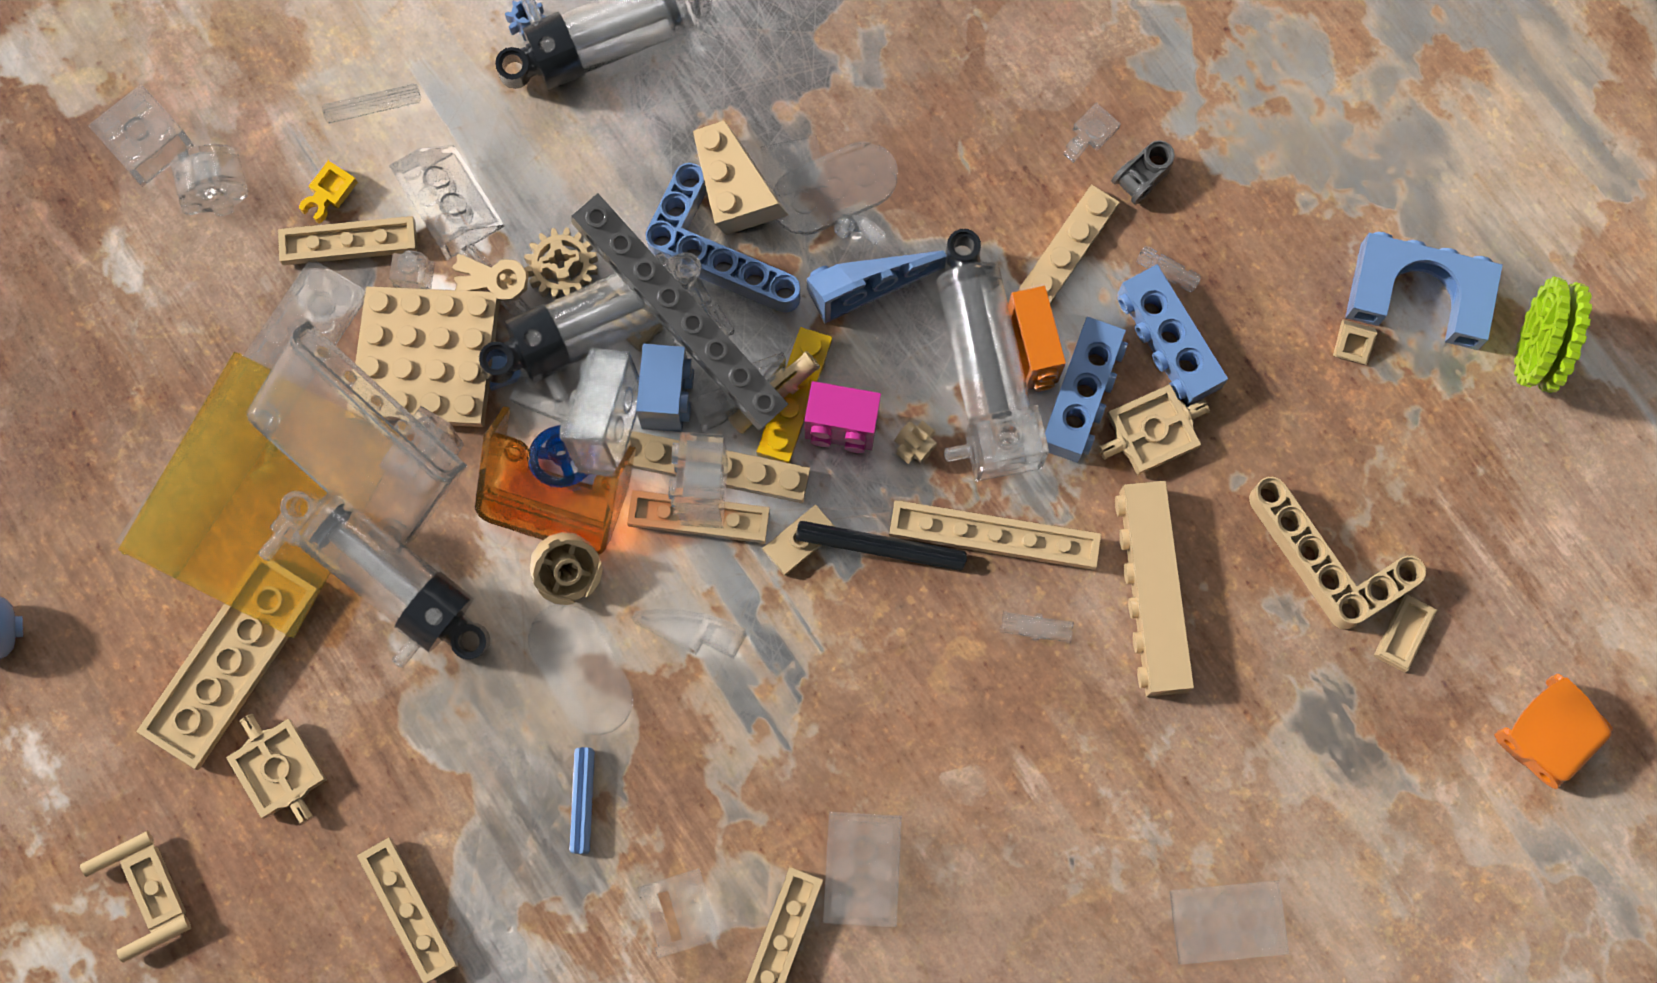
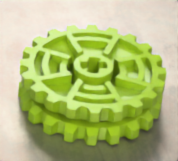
[1514,276,1592,393]

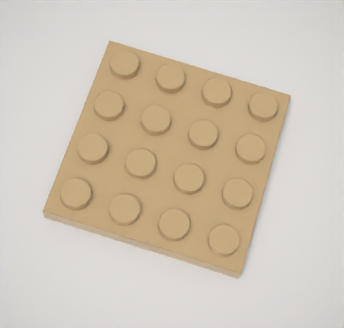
[348,286,500,427]

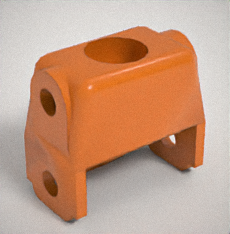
[1494,674,1613,789]

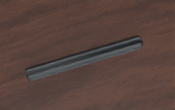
[796,521,967,571]

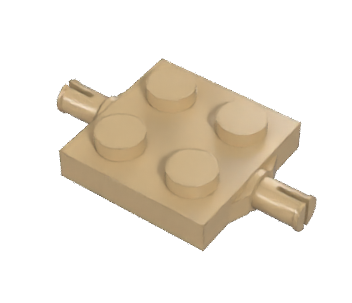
[1098,384,1210,476]
[226,714,327,824]

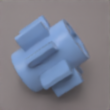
[505,0,546,41]

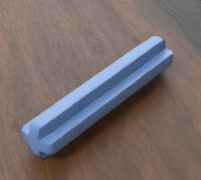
[570,747,595,854]

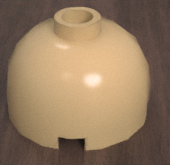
[529,532,603,605]

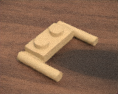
[80,831,191,963]

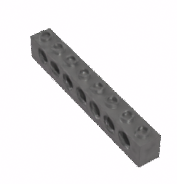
[571,193,788,430]

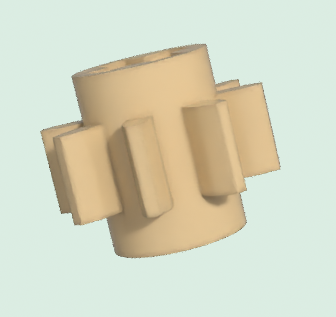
[894,420,937,464]

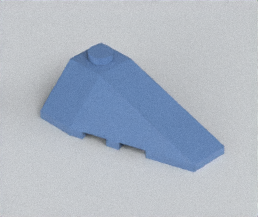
[807,250,947,324]

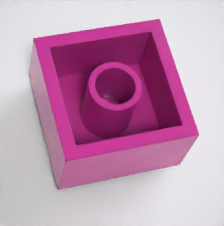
[804,381,881,453]

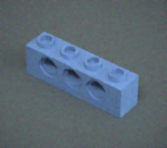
[1117,264,1228,407]
[1039,316,1128,463]

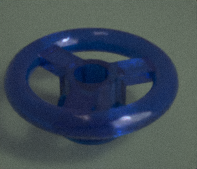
[528,425,597,488]

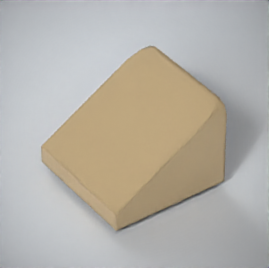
[1333,319,1377,365]

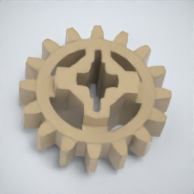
[524,227,598,302]

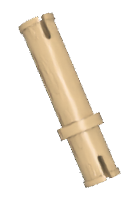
[728,351,820,434]

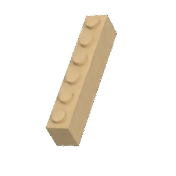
[1115,481,1194,697]

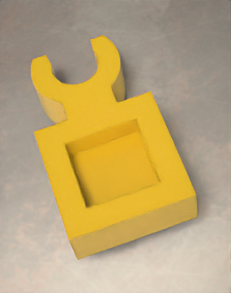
[299,160,358,224]

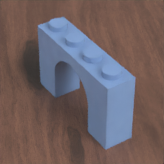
[1345,232,1503,350]

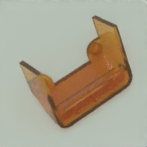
[475,406,636,555]

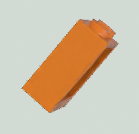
[1005,285,1066,392]

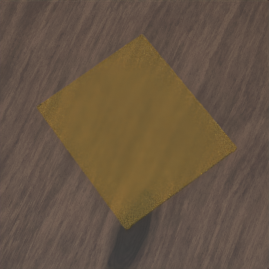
[118,352,406,638]

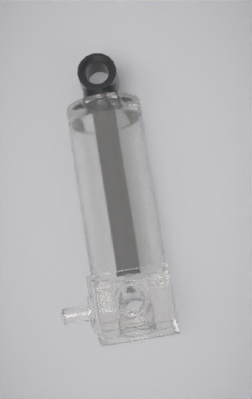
[937,229,1049,482]

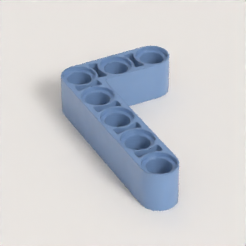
[646,163,801,313]

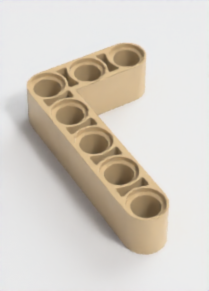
[1249,477,1426,629]

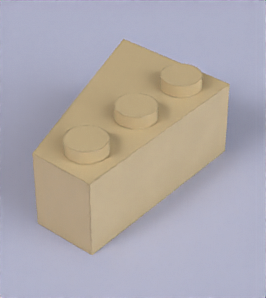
[693,121,789,235]

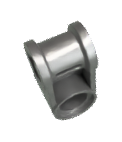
[1111,140,1175,205]

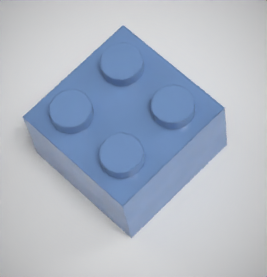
[636,344,694,432]

